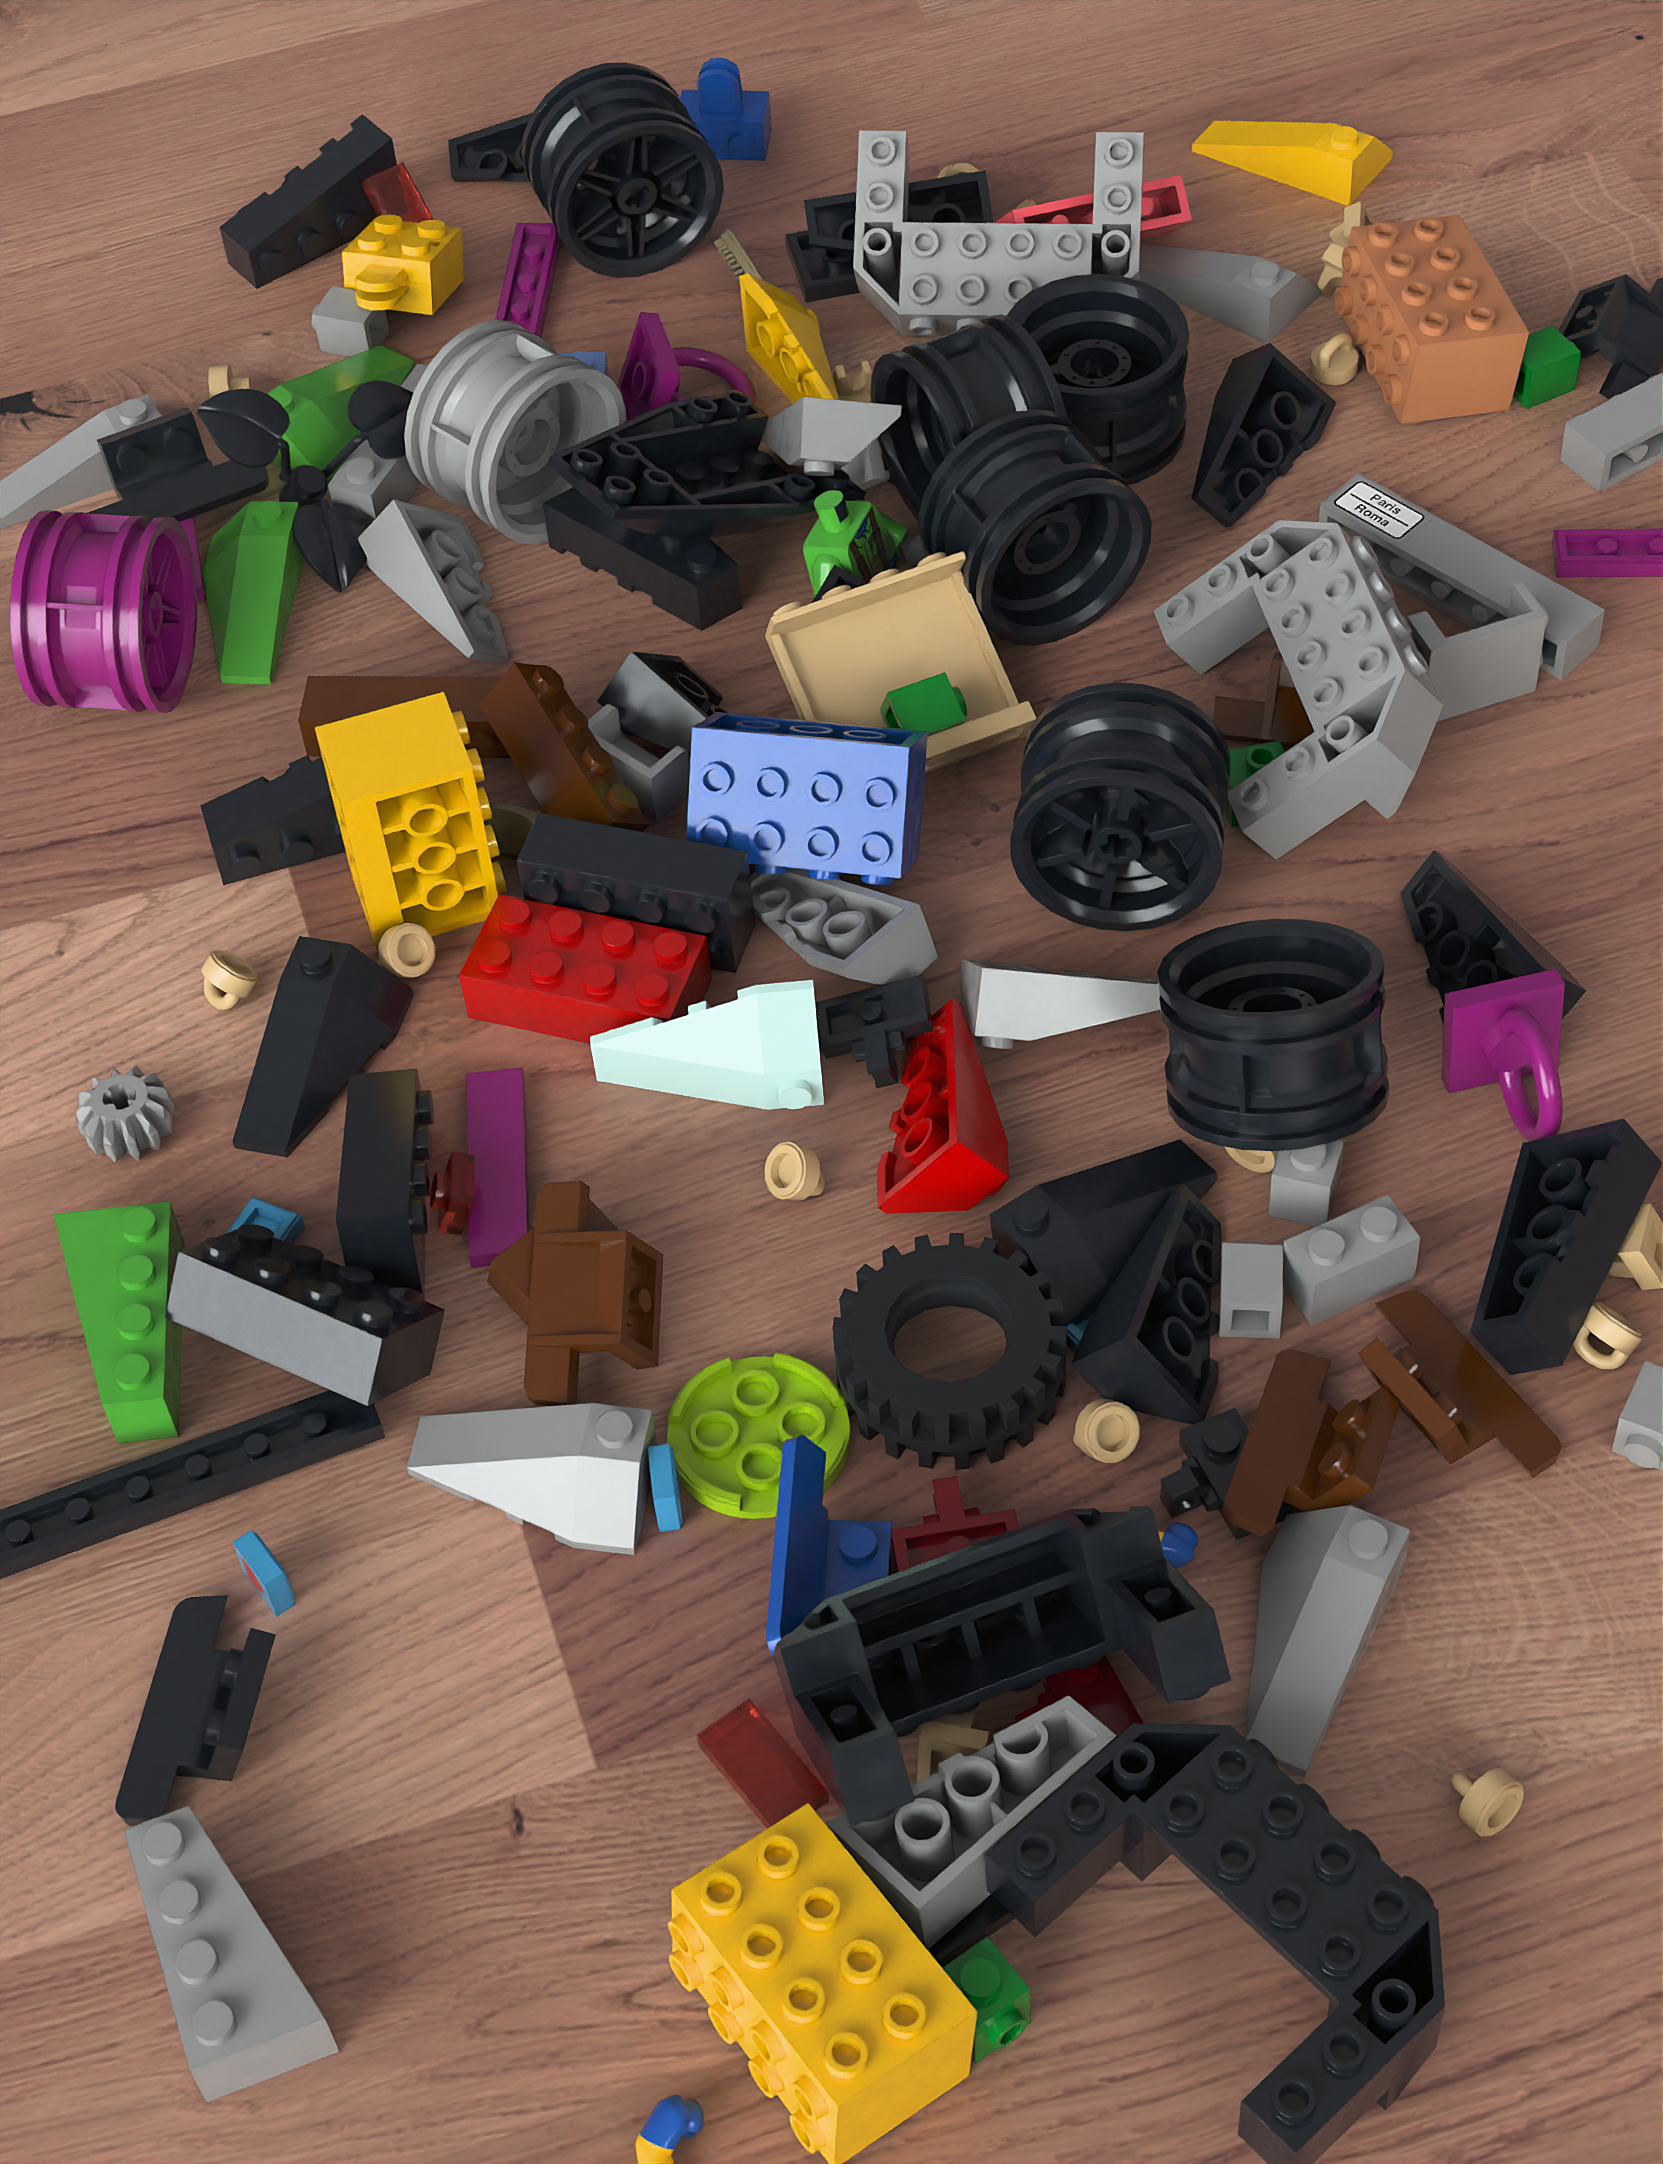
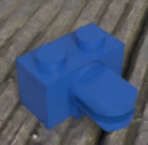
[680,58,772,161]

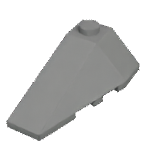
[762,397,901,476]
[406,1403,658,1555]

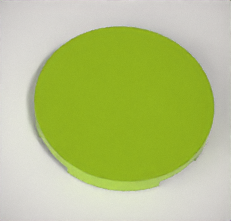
[667,1352,851,1519]

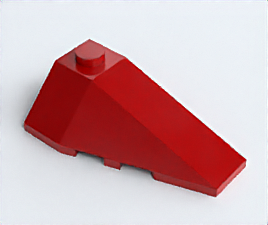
[877,998,1009,1214]

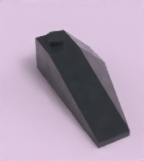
[232,936,414,1158]
[1071,1184,1221,1425]

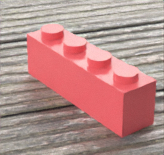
[995,175,1192,239]

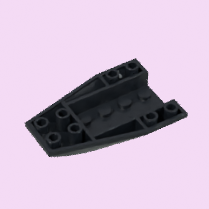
[547,390,866,538]

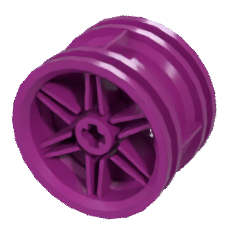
[10,510,197,714]

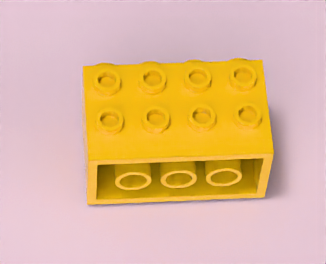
[668,1803,977,2164]

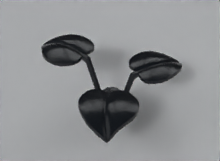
[196,381,414,593]

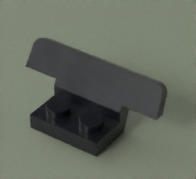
[1558,274,1663,399]
[85,407,269,522]
[115,1595,276,1826]

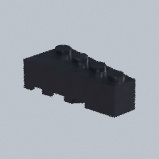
[219,114,406,289]
[542,487,742,631]
[200,755,346,885]
[336,1068,434,1301]
[1470,1119,1662,1375]

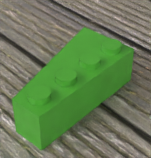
[53,1201,185,1444]

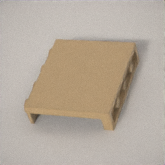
[765,551,1037,773]

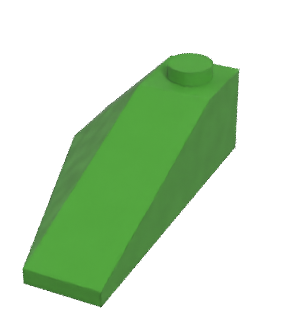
[268,345,416,490]
[202,501,305,684]

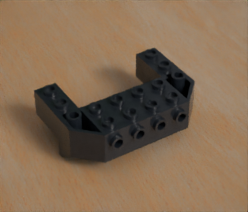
[773,1506,1231,1826]
[986,1723,1445,2164]

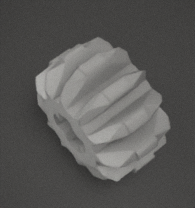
[76,1065,175,1163]

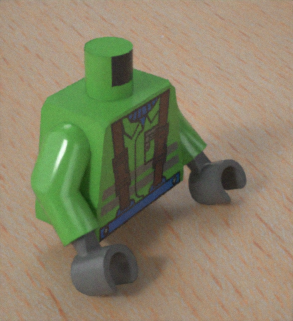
[803,490,930,596]

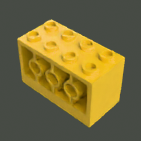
[315,692,507,952]

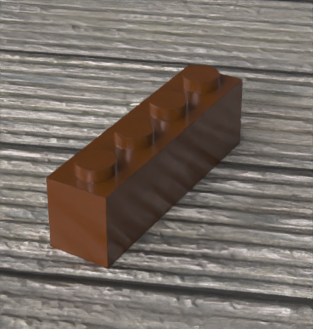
[479,662,650,832]
[298,676,511,758]

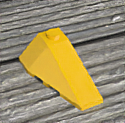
[1192,121,1393,206]
[739,273,840,404]

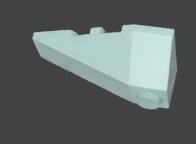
[590,980,824,1110]

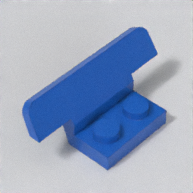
[766,1435,892,1655]

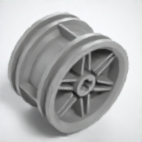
[404,319,626,544]

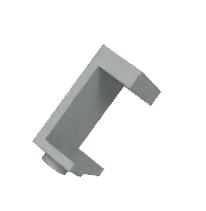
[1407,581,1549,722]

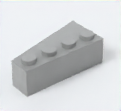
[825,1695,1117,1950]
[124,1806,339,2102]

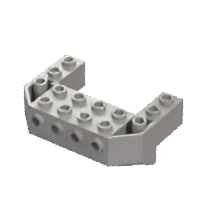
[853,131,1144,337]
[1154,520,1443,860]

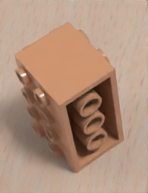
[1334,215,1529,424]

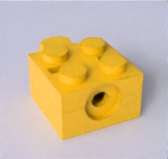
[342,215,464,315]

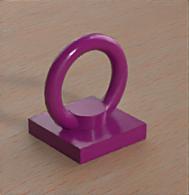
[617,312,756,421]
[1441,969,1565,1141]

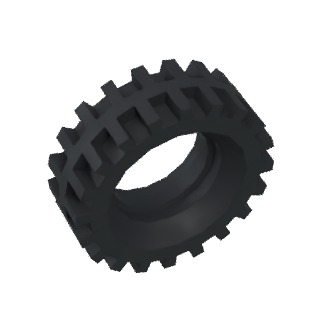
[833,1233,1066,1470]

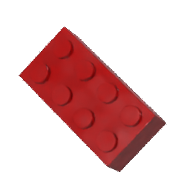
[459,894,712,1044]

